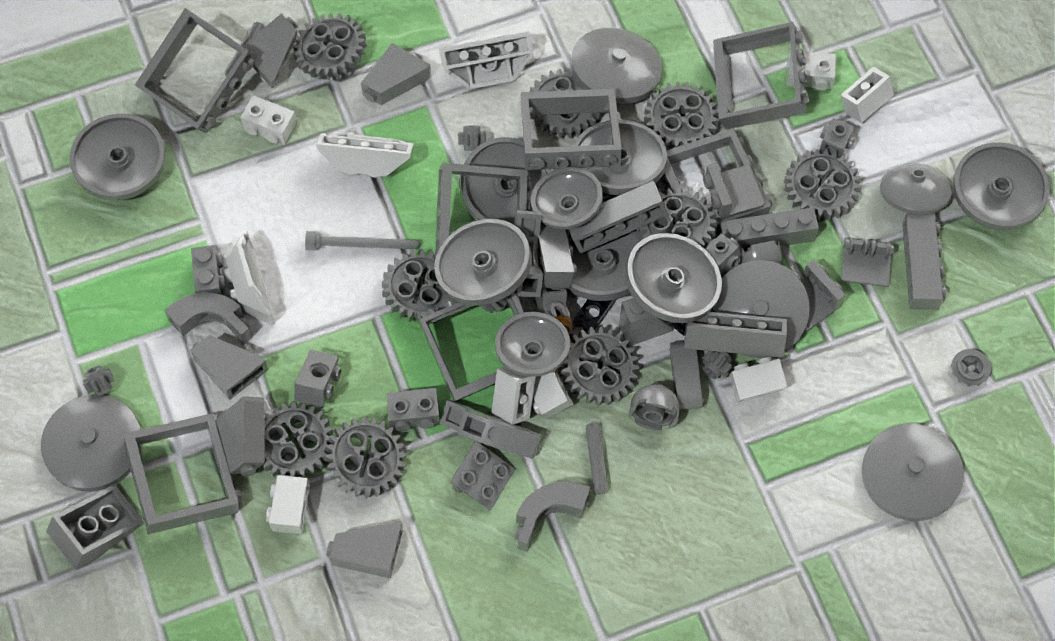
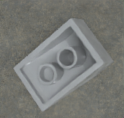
[46,484,144,570]

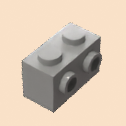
[191,245,226,295]
[387,388,440,431]

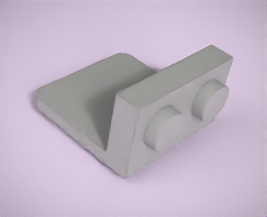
[703,163,764,219]
[799,260,845,332]

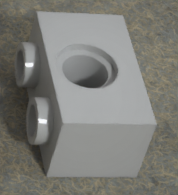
[294,349,341,407]

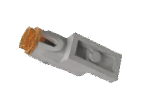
[536,288,573,335]

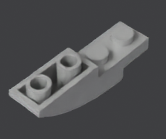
[440,400,541,459]

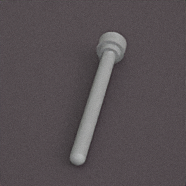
[305,231,420,250]

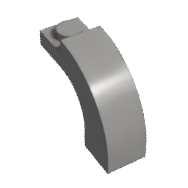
[514,210,543,297]
[164,292,252,344]
[515,482,590,552]

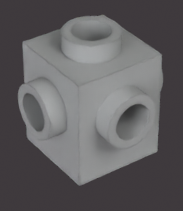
[819,118,856,158]
[705,233,742,278]

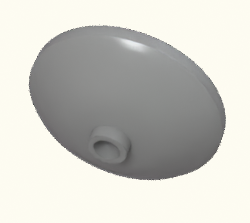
[880,164,952,215]
[531,167,603,229]
[495,312,570,377]

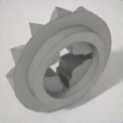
[951,349,991,387]

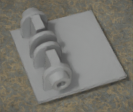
[841,237,894,287]
[450,441,515,511]

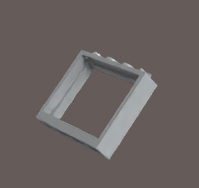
[135,8,257,133]
[713,22,809,130]
[521,89,622,170]
[661,129,772,235]
[435,163,531,259]
[418,291,536,402]
[124,413,242,535]

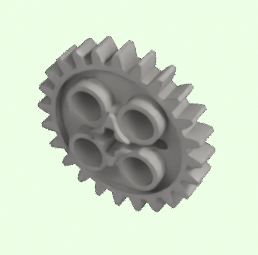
[293,13,367,80]
[530,68,600,138]
[644,82,719,149]
[784,148,861,220]
[639,188,717,249]
[382,250,452,324]
[560,327,639,406]
[263,401,334,478]
[324,416,406,498]

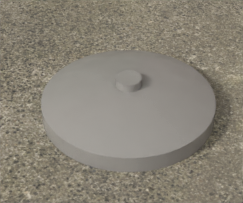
[570,28,662,104]
[70,114,166,200]
[574,120,667,195]
[459,137,552,225]
[953,143,1050,230]
[434,219,532,306]
[567,229,643,301]
[625,233,722,323]
[712,260,810,358]
[41,395,143,492]
[862,423,964,521]

